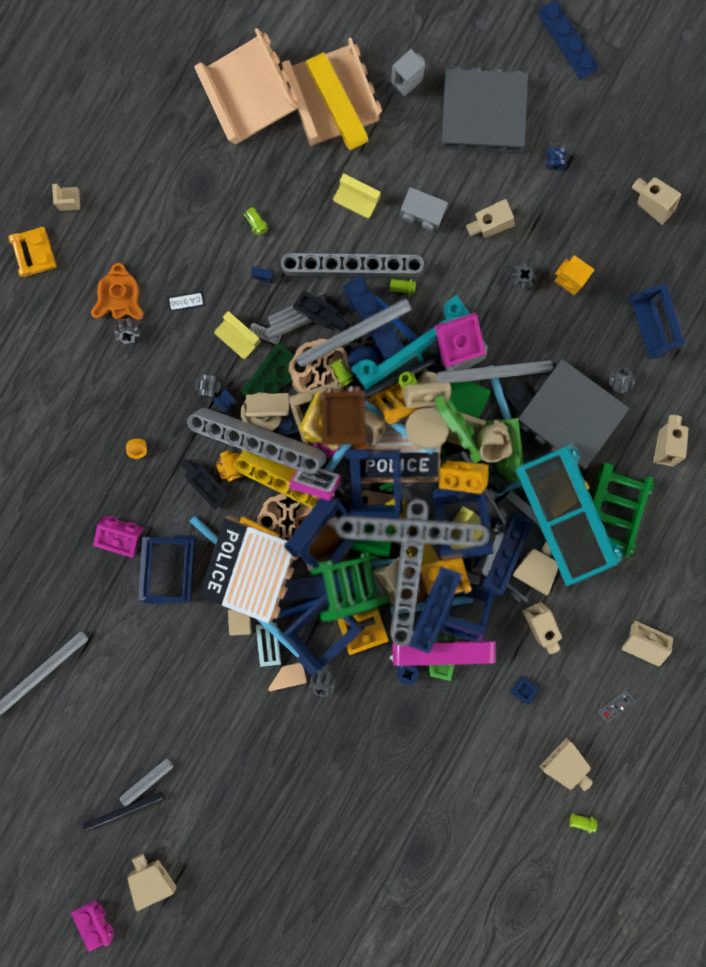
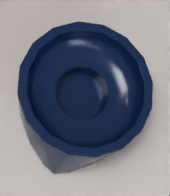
[347,346,380,367]

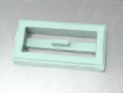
[256,622,281,667]

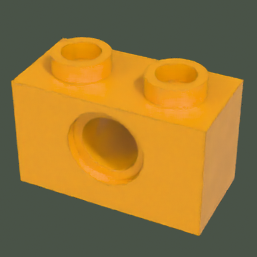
[555,255,594,295]
[439,460,488,493]

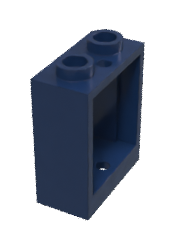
[440,579,494,643]

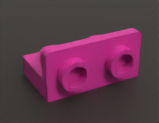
[93,516,143,558]
[71,899,114,952]

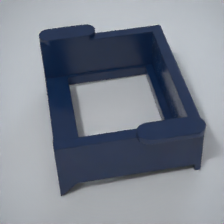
[629,283,685,359]
[345,448,403,518]
[433,489,494,562]
[284,497,365,574]
[138,535,196,604]
[282,592,366,674]

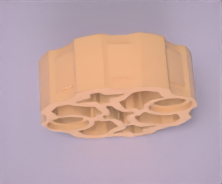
[289,339,352,393]
[257,494,312,540]

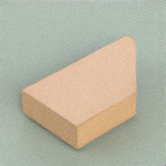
[269,662,307,691]

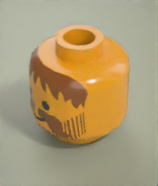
[216,450,243,482]

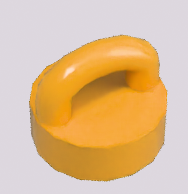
[126,439,147,459]

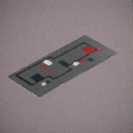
[598,690,636,724]

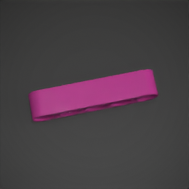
[392,640,496,666]

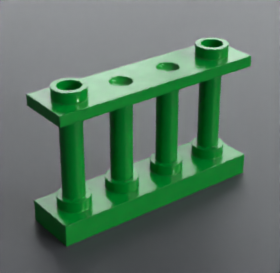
[577,463,654,558]
[311,552,391,621]

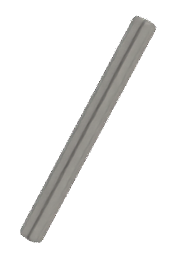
[296,300,411,366]
[436,361,553,383]
[0,632,88,716]

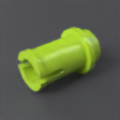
[244,207,267,235]
[390,278,416,295]
[330,358,354,387]
[399,372,421,388]
[569,813,597,833]

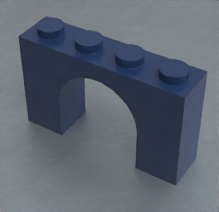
[343,275,405,363]

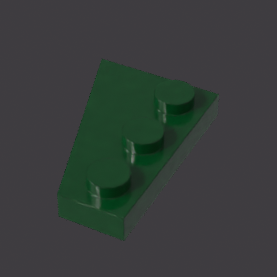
[241,343,305,396]

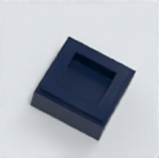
[251,266,274,283]
[510,676,540,705]

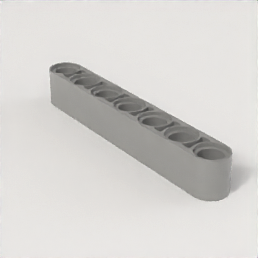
[281,253,424,278]
[187,408,326,474]
[391,498,428,646]
[337,515,489,546]

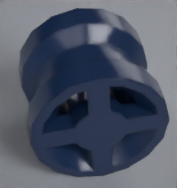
[546,147,567,170]
[212,388,238,414]
[396,665,419,685]

